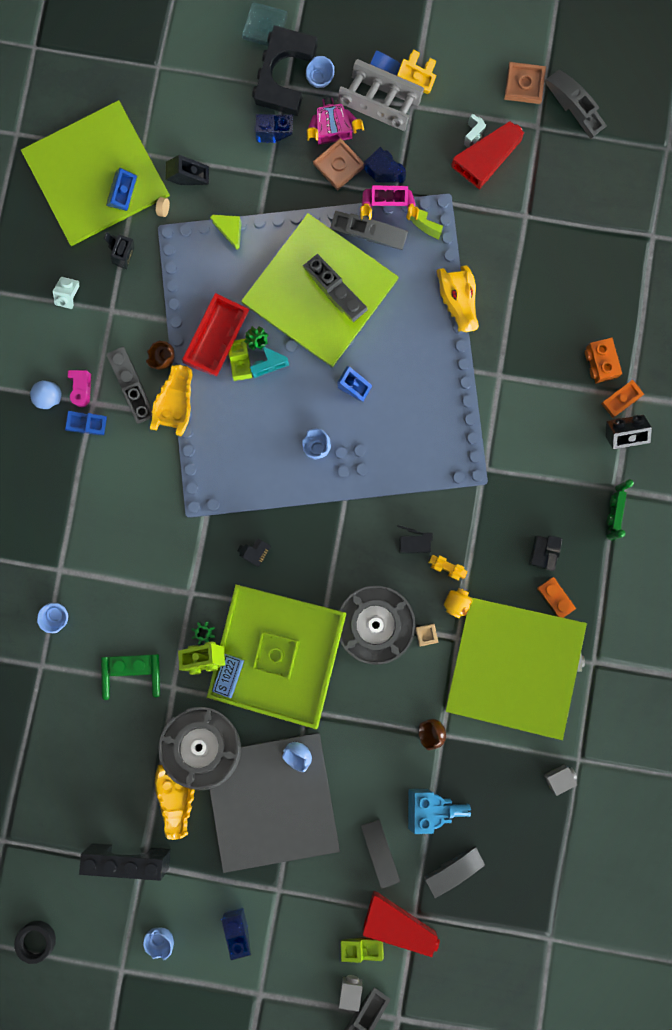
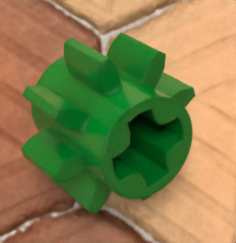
[244,326,269,350]
[192,621,216,645]

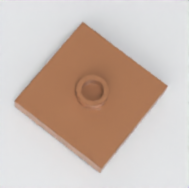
[504,62,546,104]
[313,138,365,191]

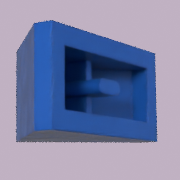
[337,366,372,402]

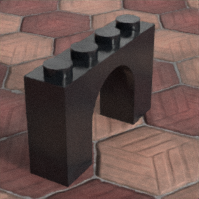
[252,25,318,116]
[79,843,171,881]

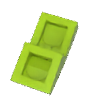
[410,209,443,240]
[229,338,252,381]
[341,938,384,963]

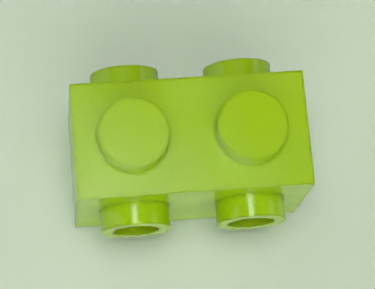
[178,642,225,675]

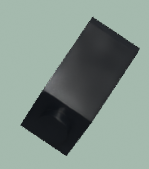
[165,155,209,185]

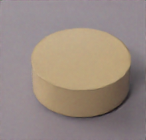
[156,197,169,217]

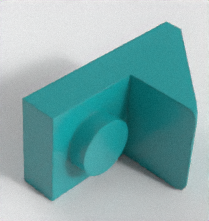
[250,347,289,378]

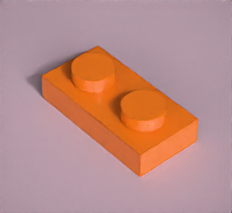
[601,380,644,418]
[537,577,576,618]

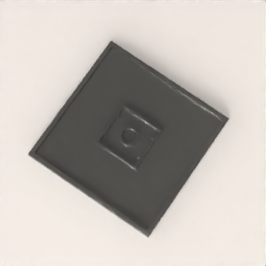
[210,733,340,873]

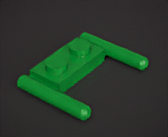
[607,479,634,540]
[101,654,160,700]

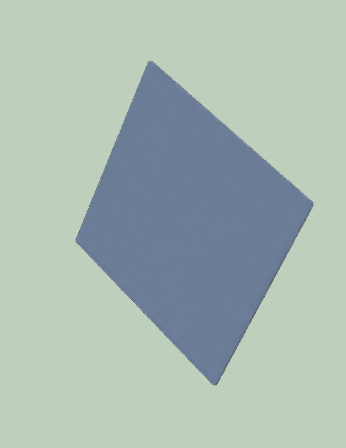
[158,194,488,518]

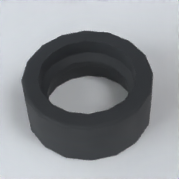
[14,921,56,964]

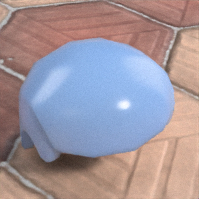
[306,56,334,88]
[30,380,62,409]
[302,428,331,460]
[37,603,68,633]
[282,742,312,772]
[143,927,174,960]

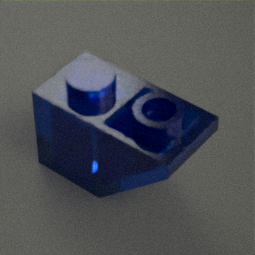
[255,114,293,143]
[364,147,406,183]
[221,908,251,960]

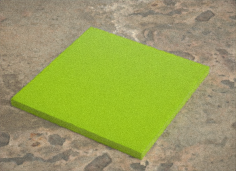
[21,100,170,246]
[241,213,399,368]
[207,584,346,729]
[446,597,587,740]

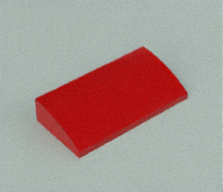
[182,293,249,377]

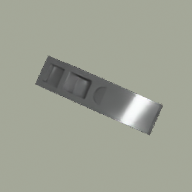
[544,70,607,139]
[330,211,408,250]
[303,253,368,322]
[106,346,152,424]

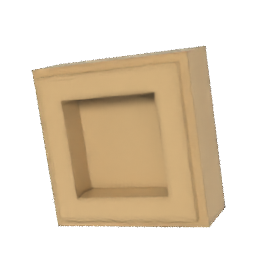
[415,624,439,647]

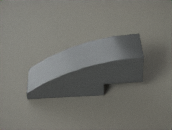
[361,819,400,889]
[424,846,485,898]
[345,987,391,1030]

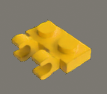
[396,49,437,95]
[428,555,468,580]

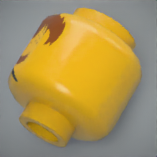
[444,588,472,618]

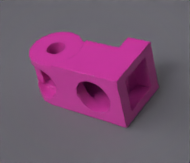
[68,370,91,408]

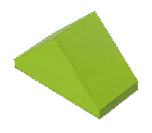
[210,215,241,250]

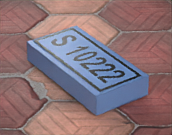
[212,654,244,698]

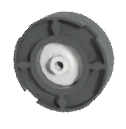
[339,586,415,665]
[159,707,241,790]

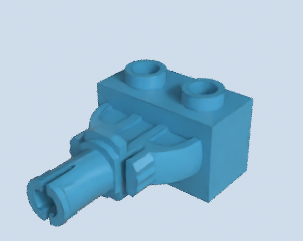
[408,789,471,834]

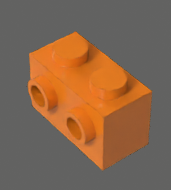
[585,338,622,383]

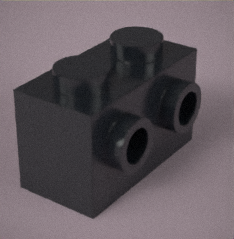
[606,415,652,449]

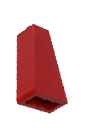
[451,121,524,190]
[362,891,440,957]

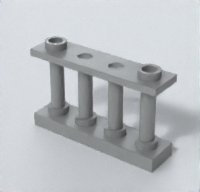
[337,59,424,131]

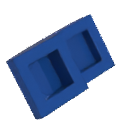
[370,50,401,75]
[65,411,107,435]

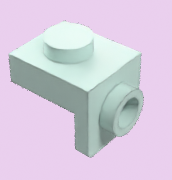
[464,114,486,148]
[53,277,80,309]

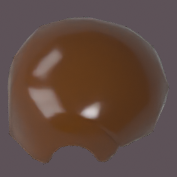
[146,340,175,370]
[418,719,446,750]

